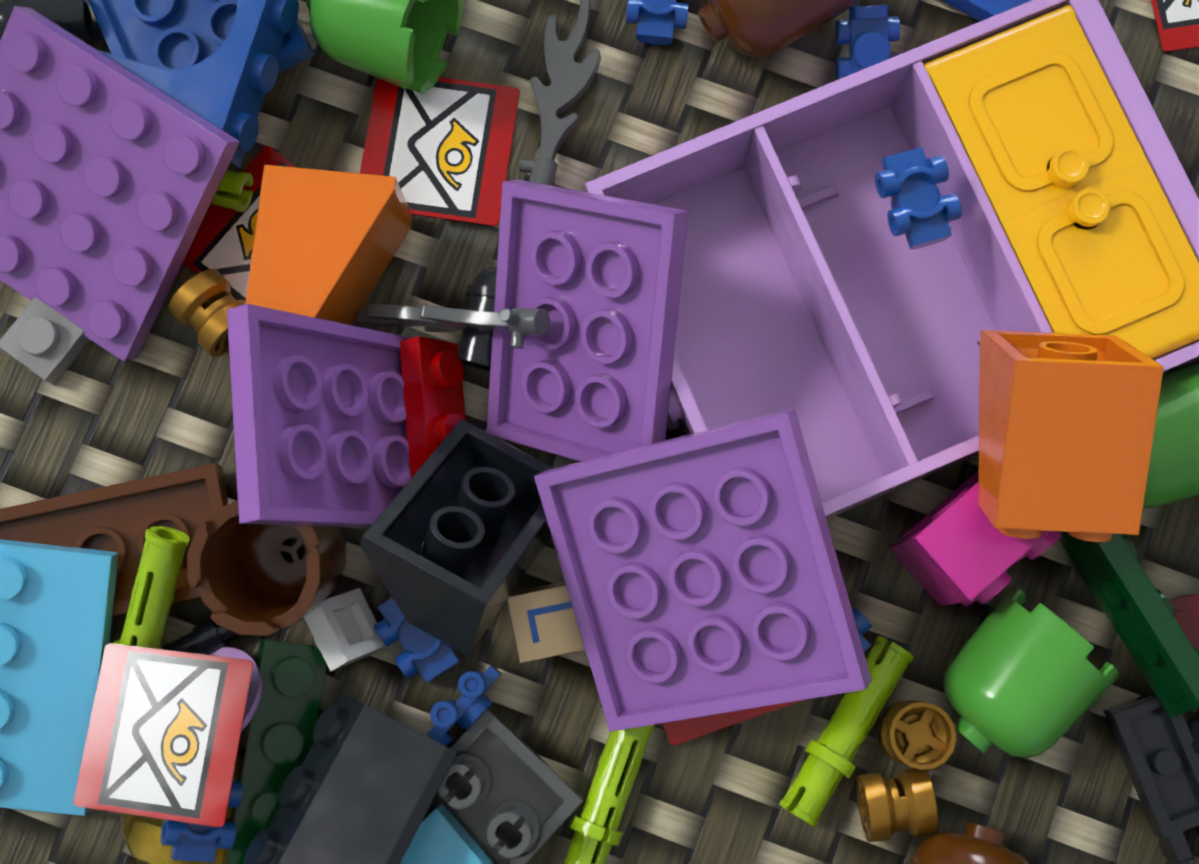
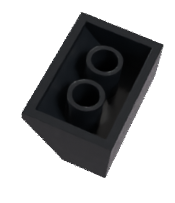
[360,419,554,656]
[244,694,457,864]

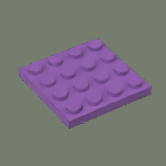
[0,6,240,362]
[534,408,872,732]

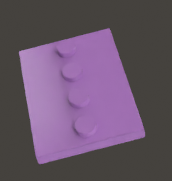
[486,180,689,462]
[227,304,411,528]

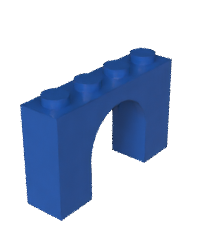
[99,0,299,168]

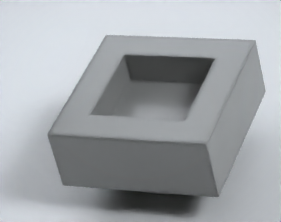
[0,297,90,385]

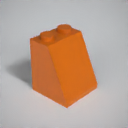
[245,165,413,325]
[978,330,1164,542]

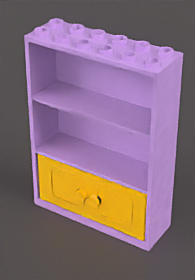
[585,0,1199,520]

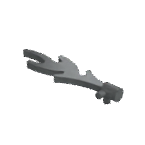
[519,0,601,186]
[356,304,550,349]

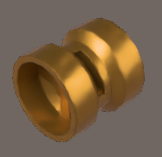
[169,269,245,358]
[877,700,957,770]
[856,768,938,842]

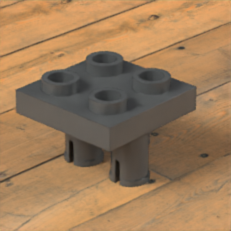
[422,708,583,864]

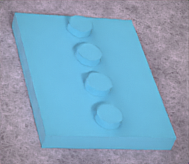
[0,539,119,816]

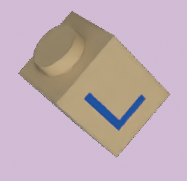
[507,581,585,663]

